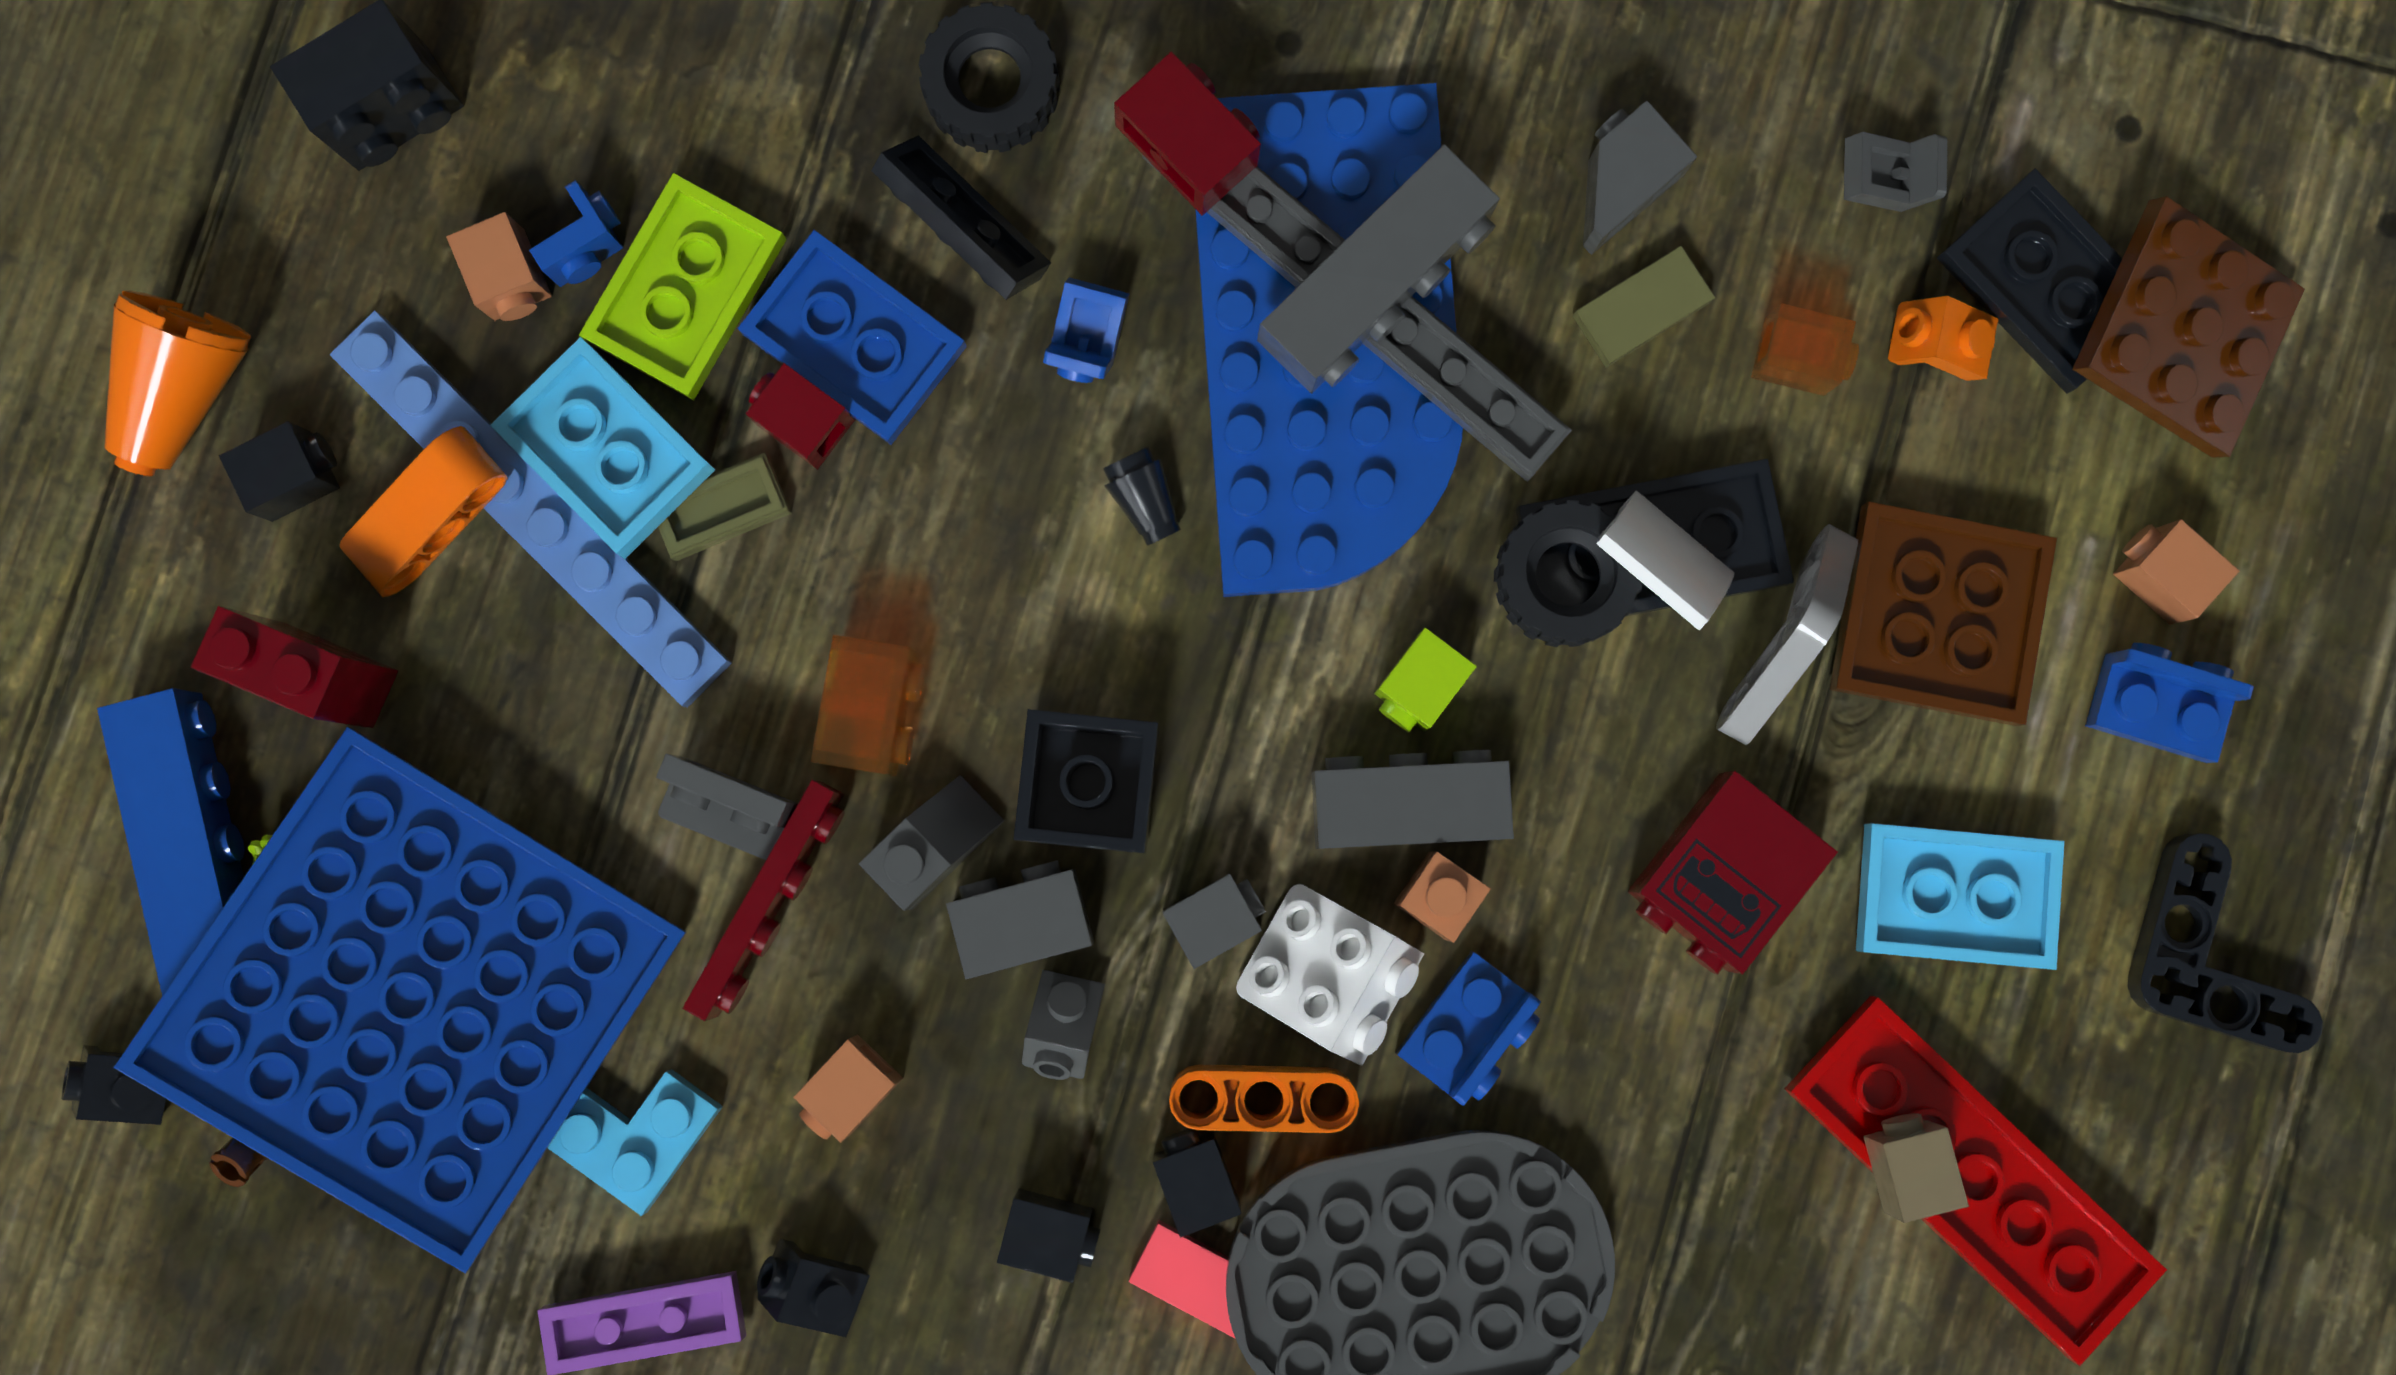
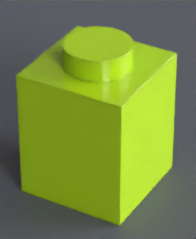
[1374,628,1477,732]

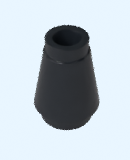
[1103,447,1181,546]

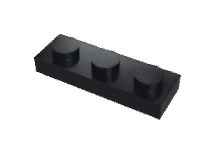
[871,135,1051,300]

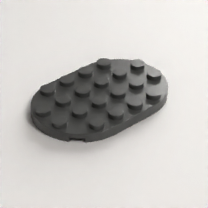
[1226,1130,1615,1375]

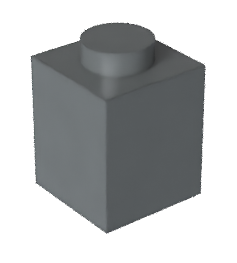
[1162,873,1266,969]

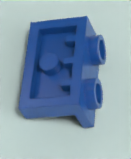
[2085,643,2254,763]
[1395,951,1541,1106]

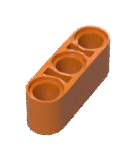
[339,426,508,597]
[1169,1065,1359,1133]

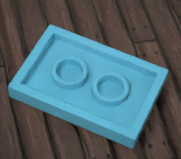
[490,337,715,559]
[1856,823,2065,970]

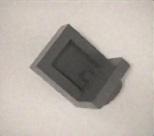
[1844,132,1948,212]
[1022,970,1105,1080]

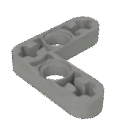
[1716,524,1858,745]

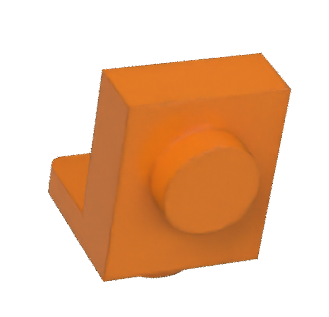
[1888,296,1998,381]

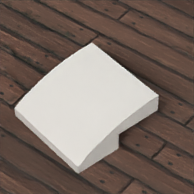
[1596,490,1734,631]

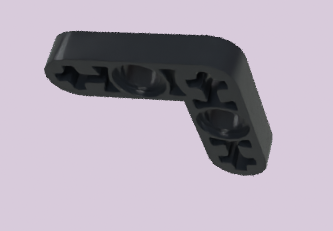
[2127,833,2323,1053]

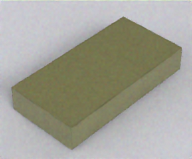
[1572,246,1715,368]
[658,453,792,561]

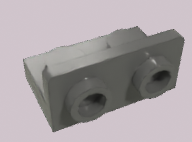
[656,753,798,860]

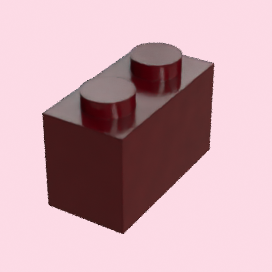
[1114,51,1261,216]

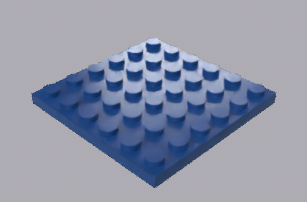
[114,727,687,1274]

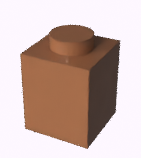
[446,212,552,321]
[2113,519,2240,625]
[1393,851,1491,943]
[793,1034,903,1143]

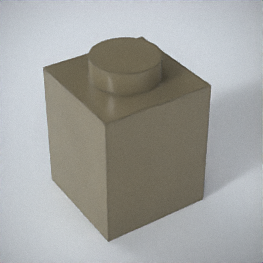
[1863,1113,1969,1223]

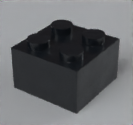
[270,0,464,171]
[1013,709,1159,853]

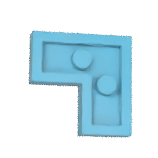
[548,1069,723,1216]

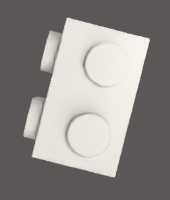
[1236,884,1424,1066]

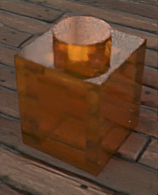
[1751,303,1859,396]

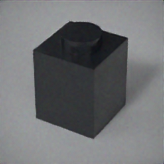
[219,421,340,522]
[1153,1128,1242,1238]
[997,1188,1101,1283]

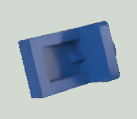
[529,180,623,287]
[1043,277,1130,383]

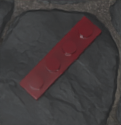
[682,780,845,1021]

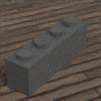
[1257,144,1500,394]

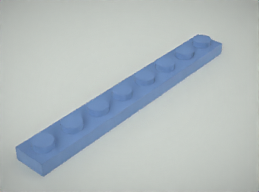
[329,310,732,708]

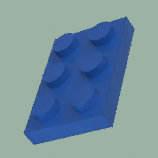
[737,230,967,445]

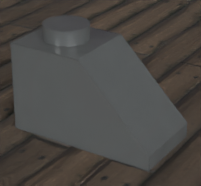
[1583,101,1697,255]
[859,775,1005,911]

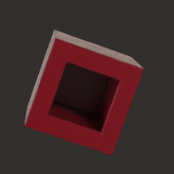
[745,363,855,470]

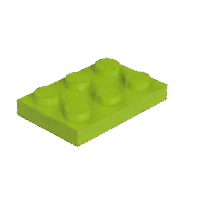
[579,173,787,401]

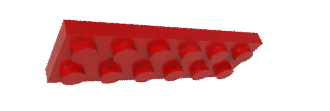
[1784,996,2167,1366]

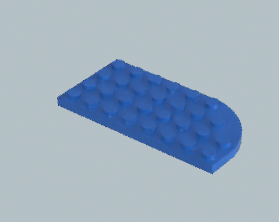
[1195,83,1463,597]

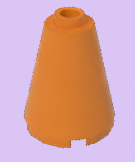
[104,290,251,476]

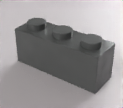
[1311,750,1514,849]

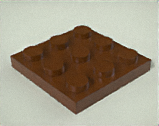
[2072,196,2305,458]
[1829,502,2057,726]

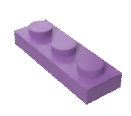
[537,1271,747,1375]

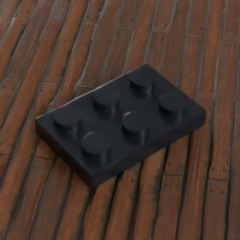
[1937,168,2122,394]

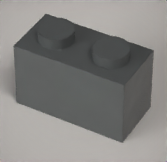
[946,860,1095,980]

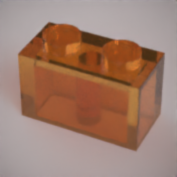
[811,635,925,777]

